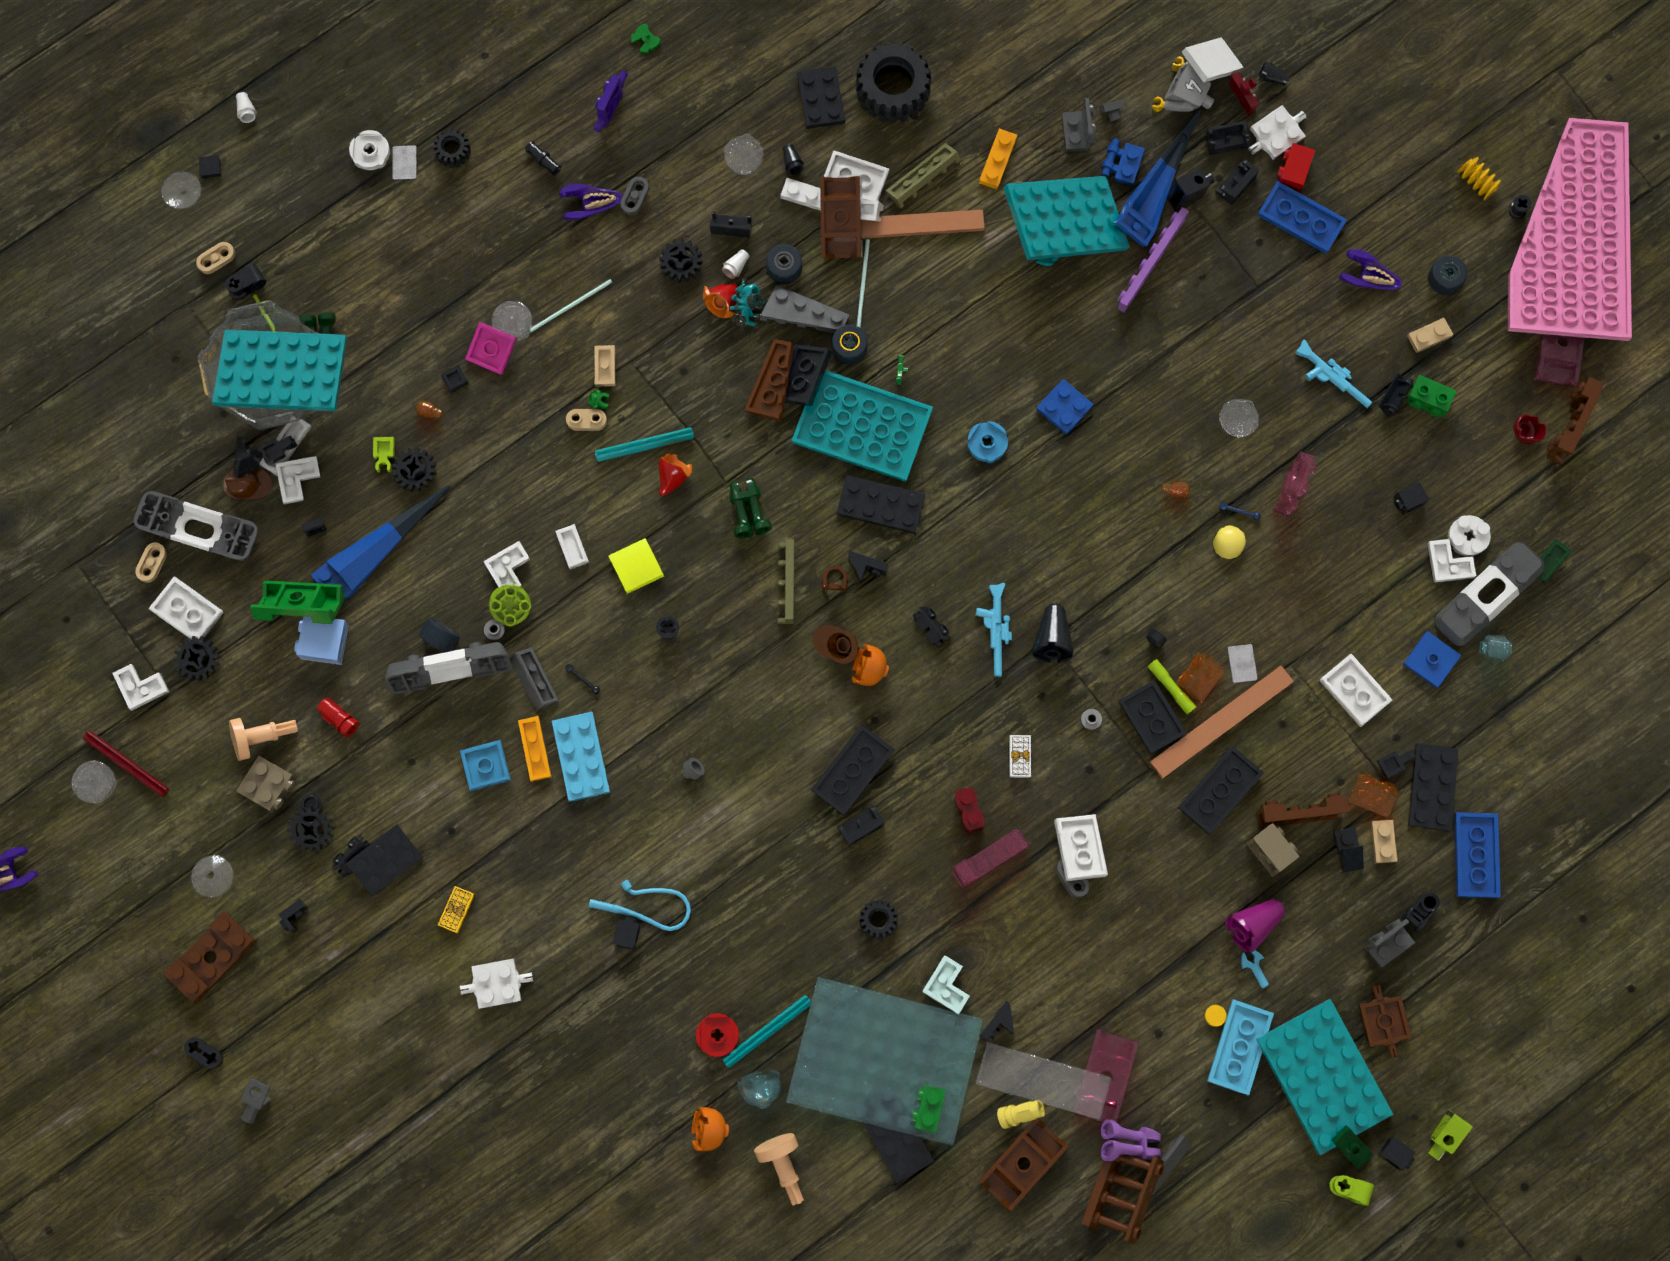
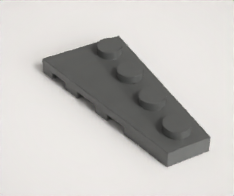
[760,285,849,333]

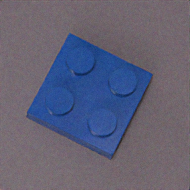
[1036,379,1094,435]

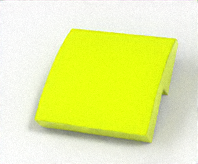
[609,539,664,594]

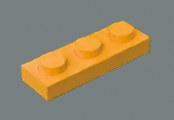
[979,129,1017,190]
[518,716,552,782]

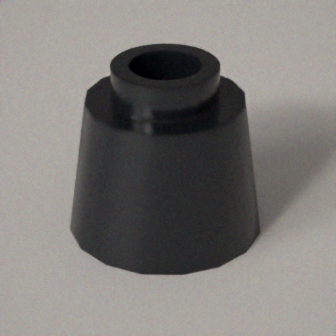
[656,616,679,640]

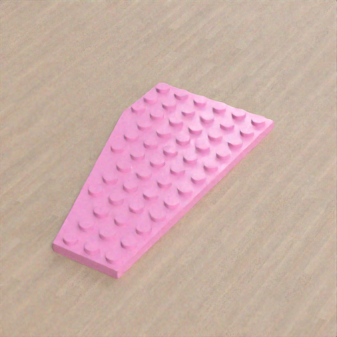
[1508,118,1632,341]

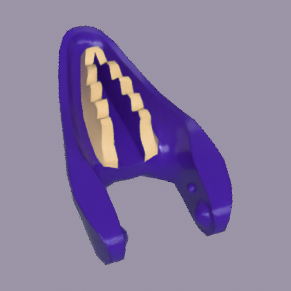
[559,184,622,221]
[1339,249,1402,290]
[0,847,38,891]

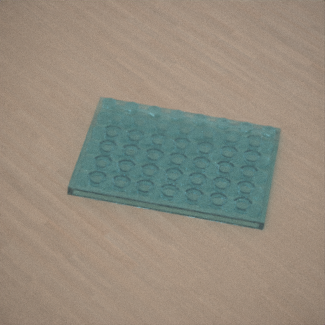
[786,977,983,1146]

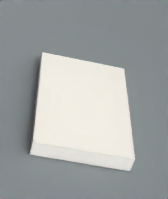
[1182,37,1244,83]
[824,151,889,201]
[149,576,224,640]
[1319,654,1392,727]
[1054,814,1108,881]

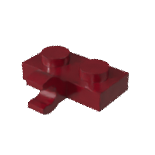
[1229,72,1258,116]

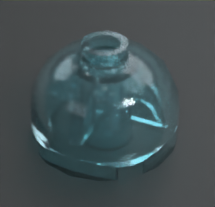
[737,1070,781,1109]

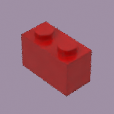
[1276,143,1315,193]

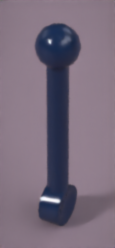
[1219,502,1261,520]

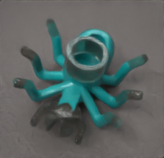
[730,278,768,332]

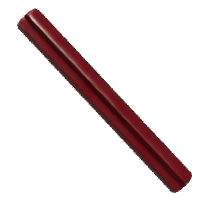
[83,731,169,797]

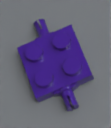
[594,70,628,132]

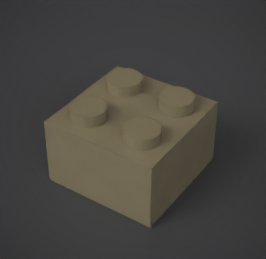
[1247,823,1299,877]

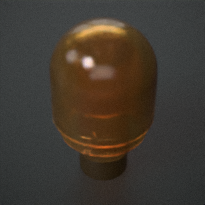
[415,401,444,419]
[1161,481,1190,498]

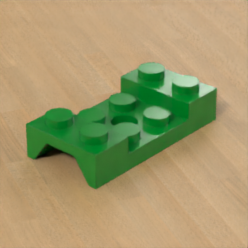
[250,581,345,624]

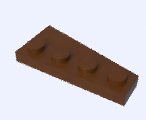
[744,339,794,422]

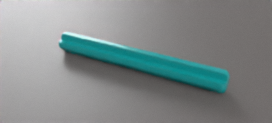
[595,428,694,462]
[723,995,812,1068]

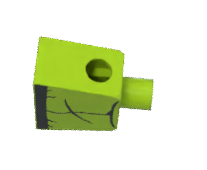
[1428,1110,1473,1161]

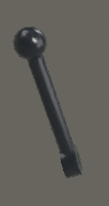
[565,664,600,694]

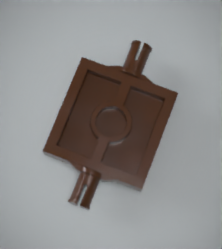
[1358,985,1412,1058]

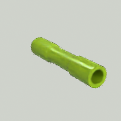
[1148,659,1196,715]

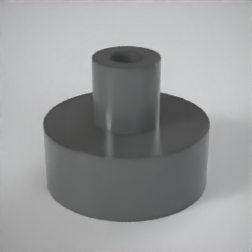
[683,758,705,780]

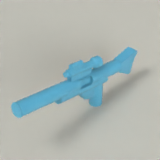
[1295,340,1372,408]
[975,583,1012,677]

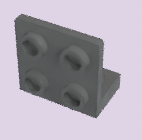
[1062,98,1096,152]
[1365,919,1415,968]

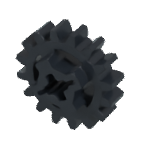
[659,238,703,282]
[392,447,437,492]
[173,636,220,681]
[287,806,335,853]

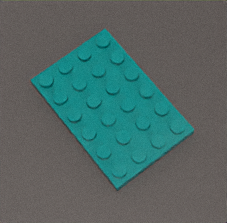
[1003,176,1130,260]
[212,330,347,411]
[792,370,933,482]
[1256,999,1394,1155]

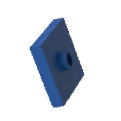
[1402,631,1461,689]

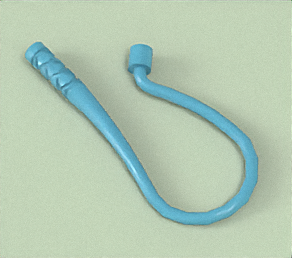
[589,880,691,931]

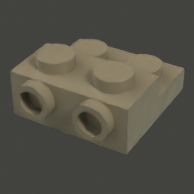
[236,756,295,813]

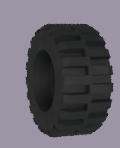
[856,43,931,123]

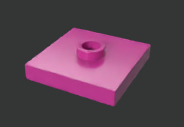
[465,322,517,375]

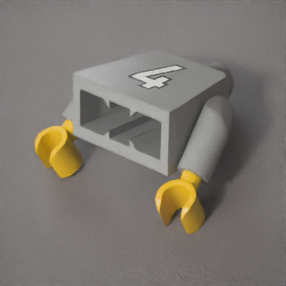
[1152,56,1214,112]

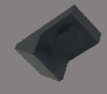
[233,437,261,477]
[848,551,888,584]
[1333,827,1364,873]
[980,1001,1014,1041]

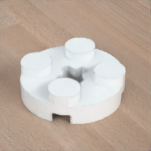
[349,130,390,170]
[1448,515,1491,557]

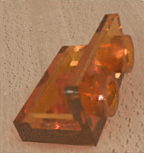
[1176,653,1226,703]
[1348,774,1398,818]

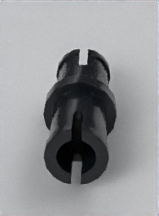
[525,141,562,176]

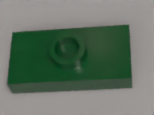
[1538,539,1572,584]
[1331,1125,1373,1170]

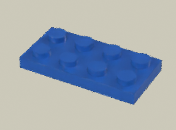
[1257,181,1347,254]
[1454,812,1501,898]

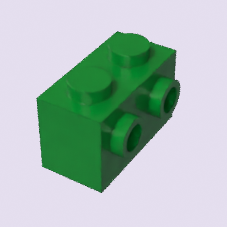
[1406,375,1457,418]
[911,1085,946,1135]

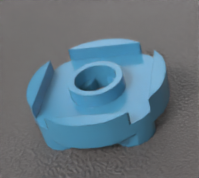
[967,421,1008,463]

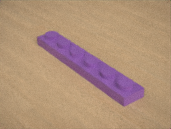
[1117,207,1189,313]

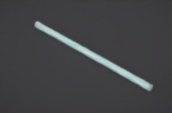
[857,239,870,327]
[529,279,612,332]

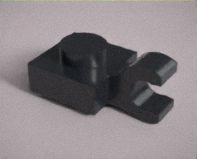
[258,435,298,466]
[1376,749,1416,779]

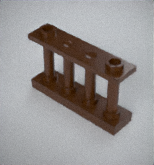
[1081,1154,1164,1245]

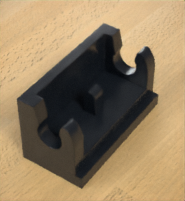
[1205,121,1250,155]
[1215,160,1260,205]
[710,211,752,238]
[837,805,885,847]

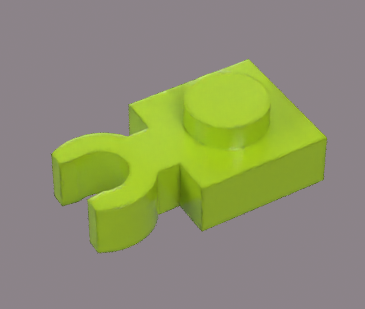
[373,437,395,473]

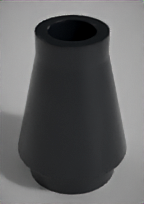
[1259,62,1290,86]
[782,144,804,175]

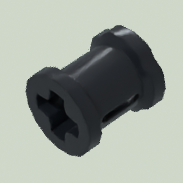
[1509,195,1532,219]

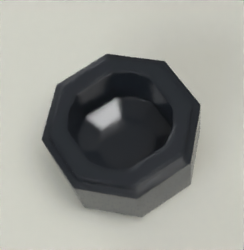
[1146,629,1167,649]

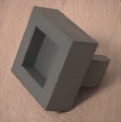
[1099,99,1124,122]

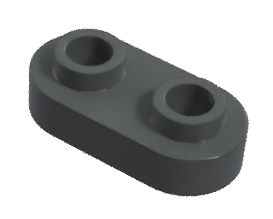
[621,177,649,215]
[1055,859,1089,898]

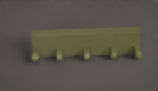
[886,143,961,209]
[777,539,794,624]

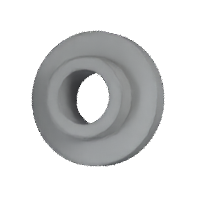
[484,620,505,640]
[1081,709,1102,730]

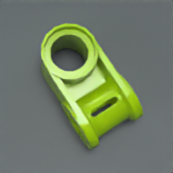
[1329,1175,1374,1206]

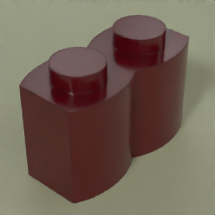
[954,787,984,834]

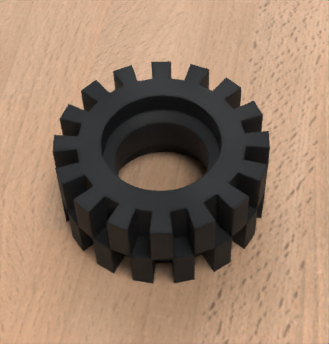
[433,128,471,168]
[859,900,898,939]

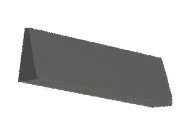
[510,647,559,712]
[1141,1135,1191,1195]

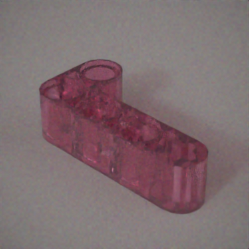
[950,828,1030,889]

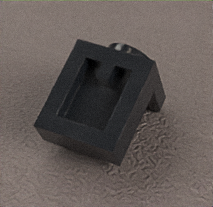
[278,899,308,933]

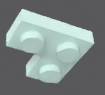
[922,955,970,1015]

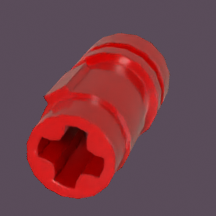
[317,697,360,738]

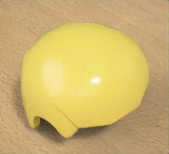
[1213,525,1246,559]

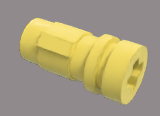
[997,1100,1045,1129]

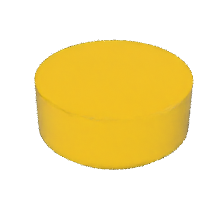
[1204,1005,1227,1027]

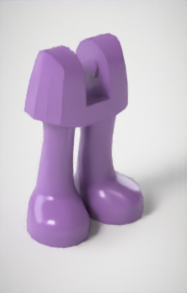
[1101,1120,1161,1161]

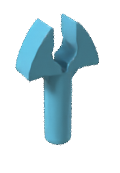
[1241,950,1269,988]

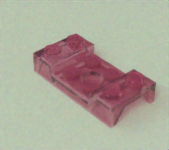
[1534,334,1585,387]
[1273,451,1317,517]
[1073,1029,1139,1123]

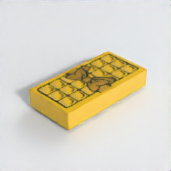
[438,886,475,934]

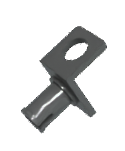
[241,1078,271,1123]

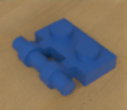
[1101,139,1145,186]

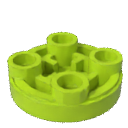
[489,584,531,626]

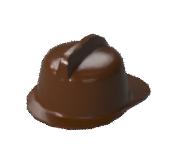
[223,469,272,500]
[813,625,859,664]

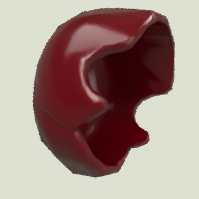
[1513,414,1547,445]

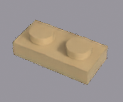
[1407,318,1453,353]
[595,345,616,387]
[1370,820,1397,864]

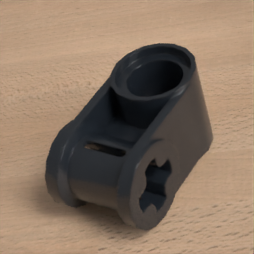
[225,264,267,300]
[1400,892,1440,933]

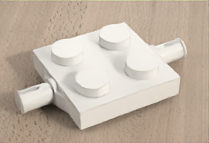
[1248,105,1306,160]
[460,959,533,1009]

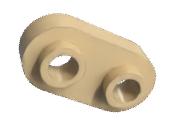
[196,242,235,274]
[566,409,607,431]
[135,543,167,583]

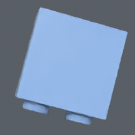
[294,616,349,665]

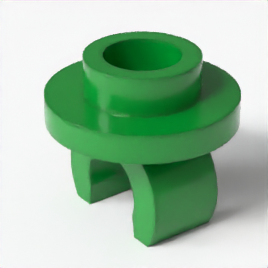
[588,389,609,410]

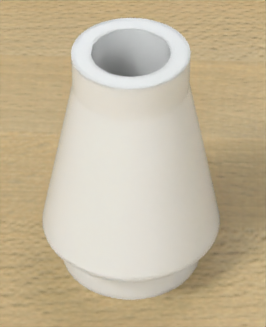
[236,92,257,123]
[722,249,749,279]

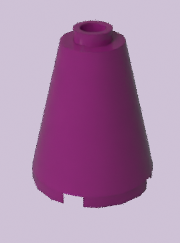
[1225,899,1285,953]

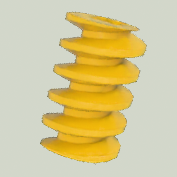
[1457,157,1501,201]

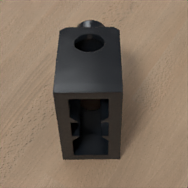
[1166,169,1214,213]

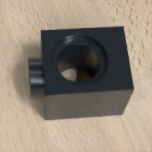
[1394,482,1429,515]
[613,917,641,950]
[1378,1137,1415,1170]

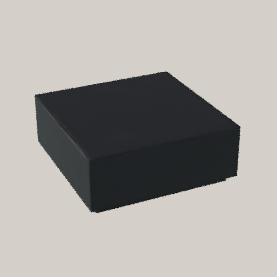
[199,155,221,178]
[441,365,469,393]
[301,518,327,536]

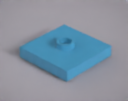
[460,740,511,791]

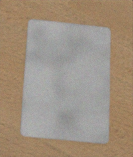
[393,145,416,179]
[1228,644,1257,683]

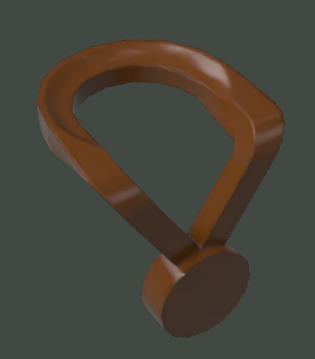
[821,565,848,591]

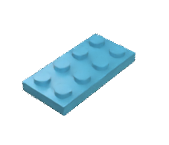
[552,712,610,802]
[1207,999,1274,1096]

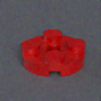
[696,1013,739,1057]

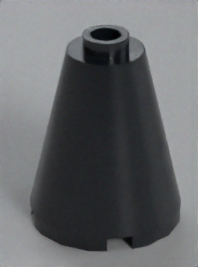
[1032,603,1074,663]

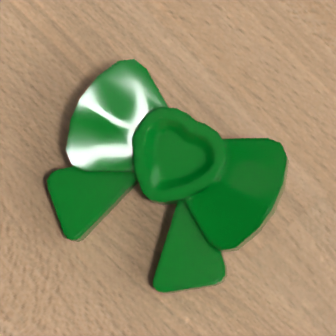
[631,24,661,53]
[895,355,908,385]

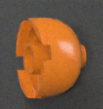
[852,644,889,686]
[692,1107,729,1151]

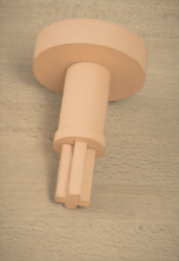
[229,718,298,761]
[754,1133,804,1205]

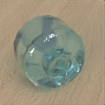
[1479,635,1512,662]

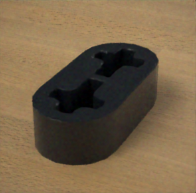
[184,1038,223,1069]

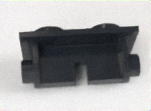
[1378,373,1414,417]
[913,607,951,648]
[332,835,370,877]

